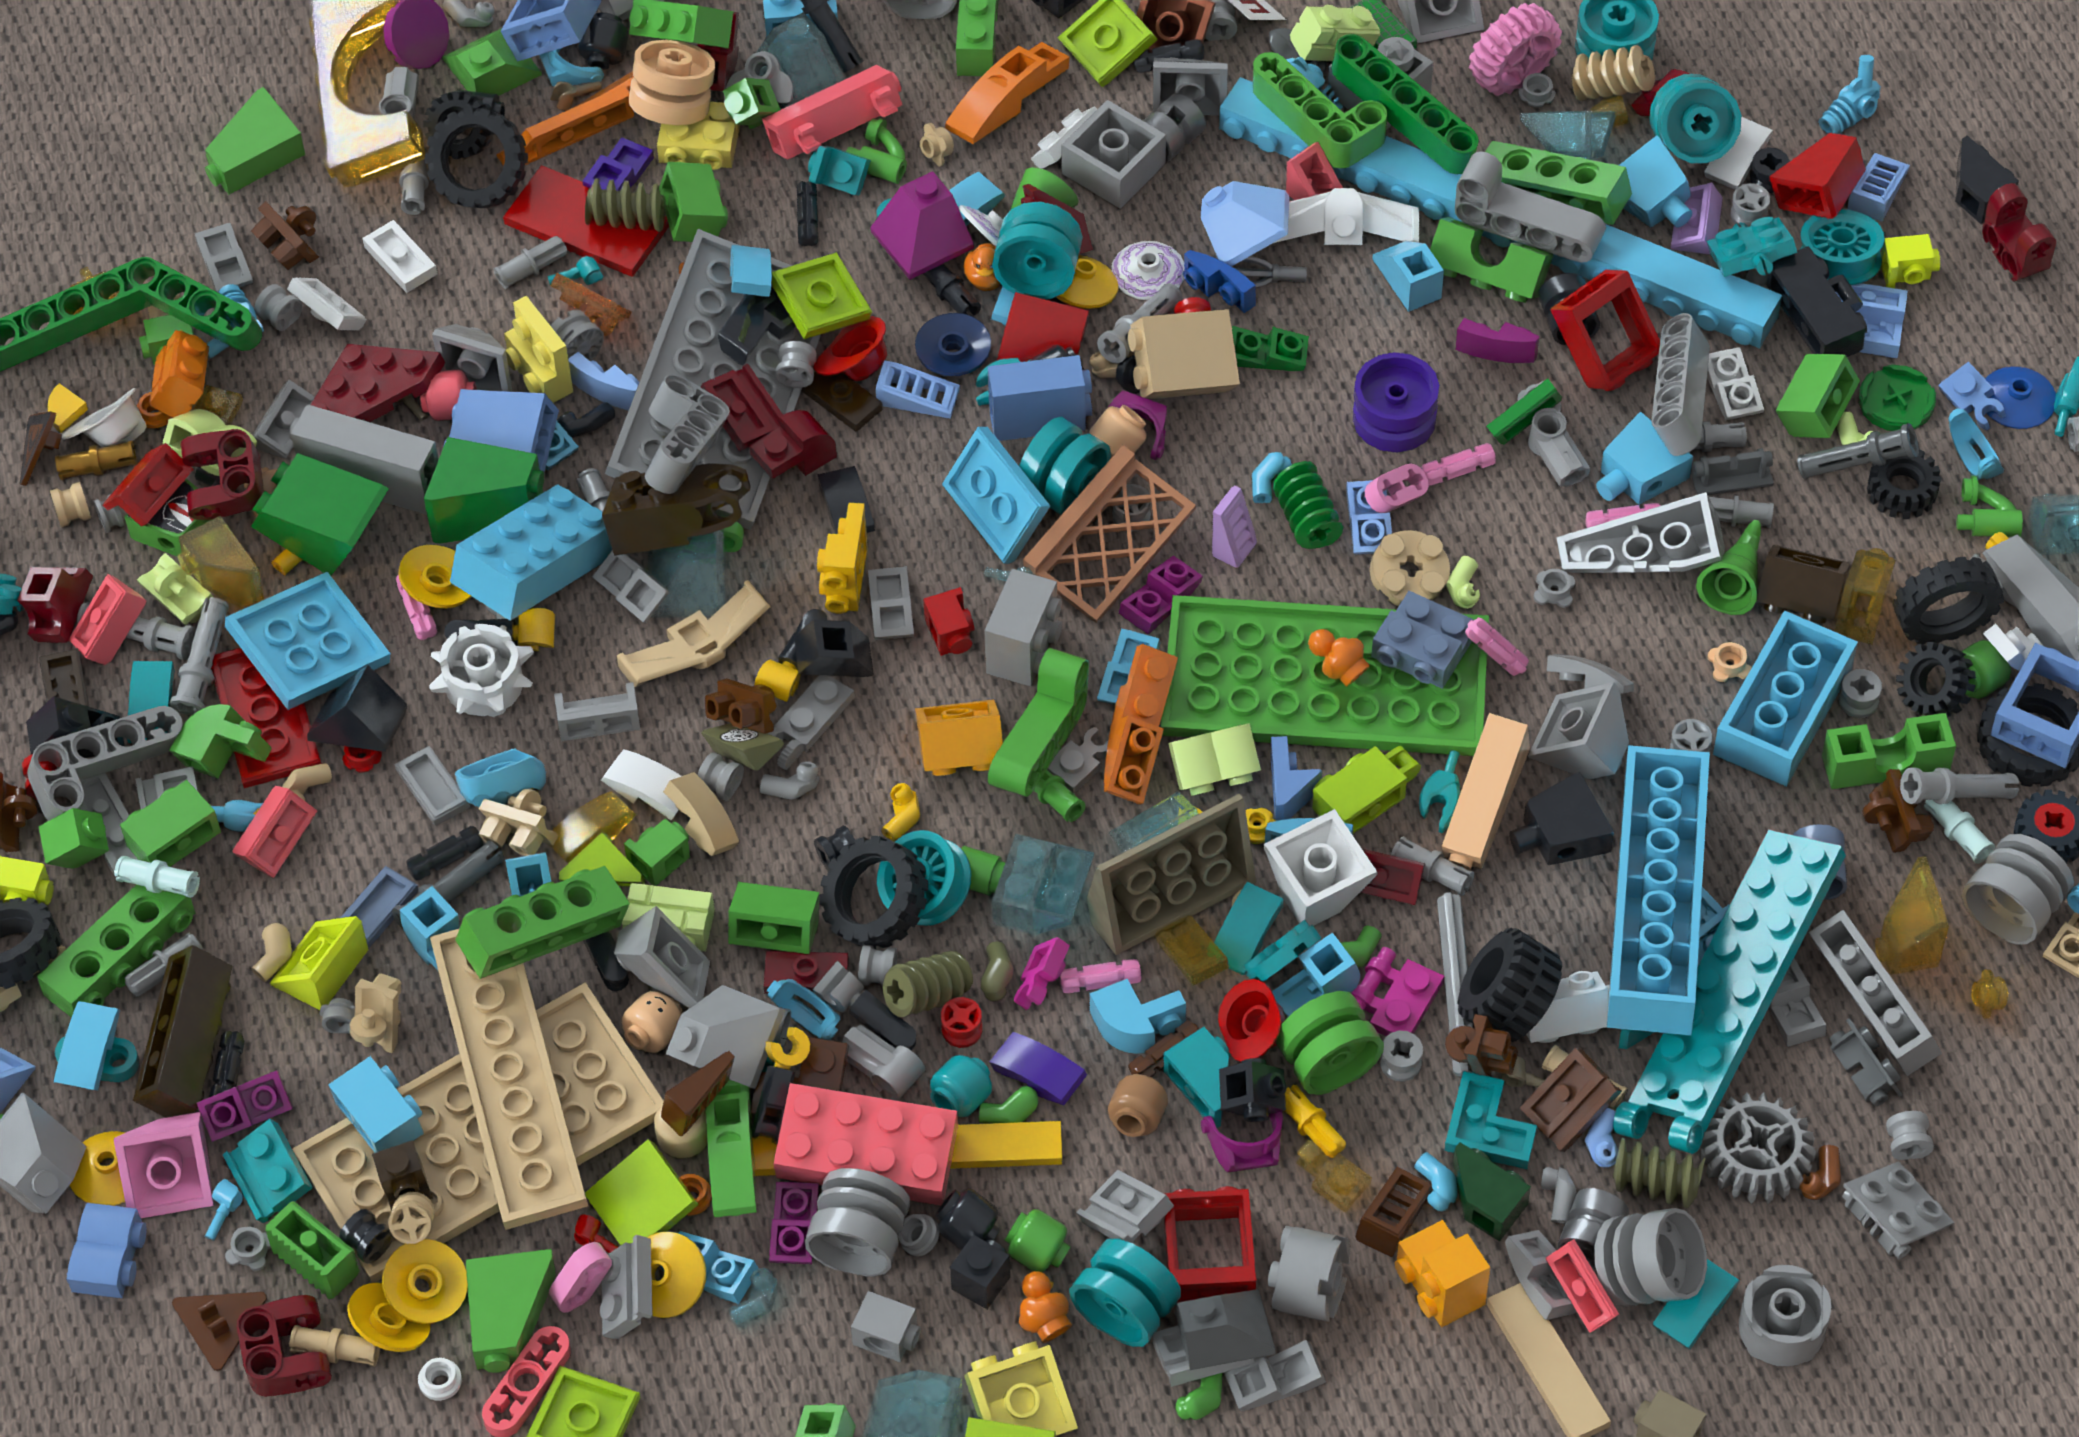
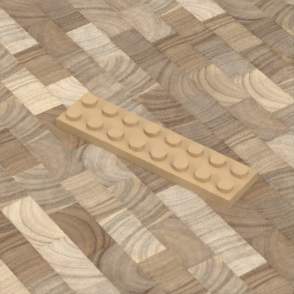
[430,928,588,1230]

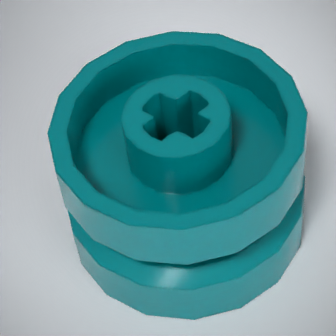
[1575,0,1659,61]
[1650,74,1742,163]
[992,202,1083,299]
[1019,417,1111,515]
[1069,1239,1181,1347]

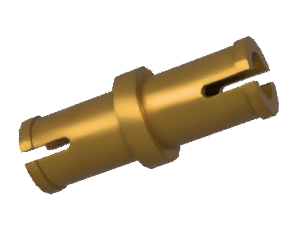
[55,440,137,480]

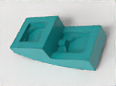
[127,661,175,743]
[1208,882,1283,975]
[1653,1259,1740,1349]

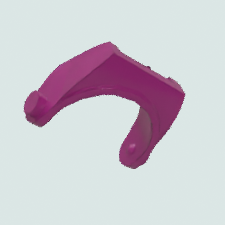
[1108,391,1167,460]
[1201,1111,1283,1173]

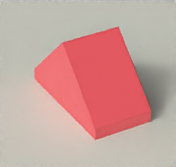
[1286,142,1343,200]

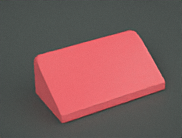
[69,574,146,665]
[232,786,317,878]
[1545,1239,1619,1333]

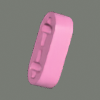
[1365,463,1429,513]
[549,1242,612,1313]

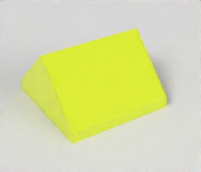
[269,916,369,1010]

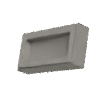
[394,746,470,826]

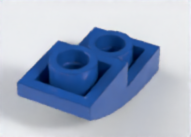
[1183,250,1256,313]

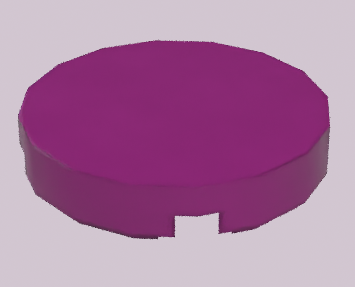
[383,0,449,69]

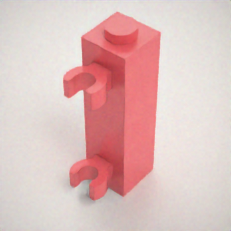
[762,65,902,160]

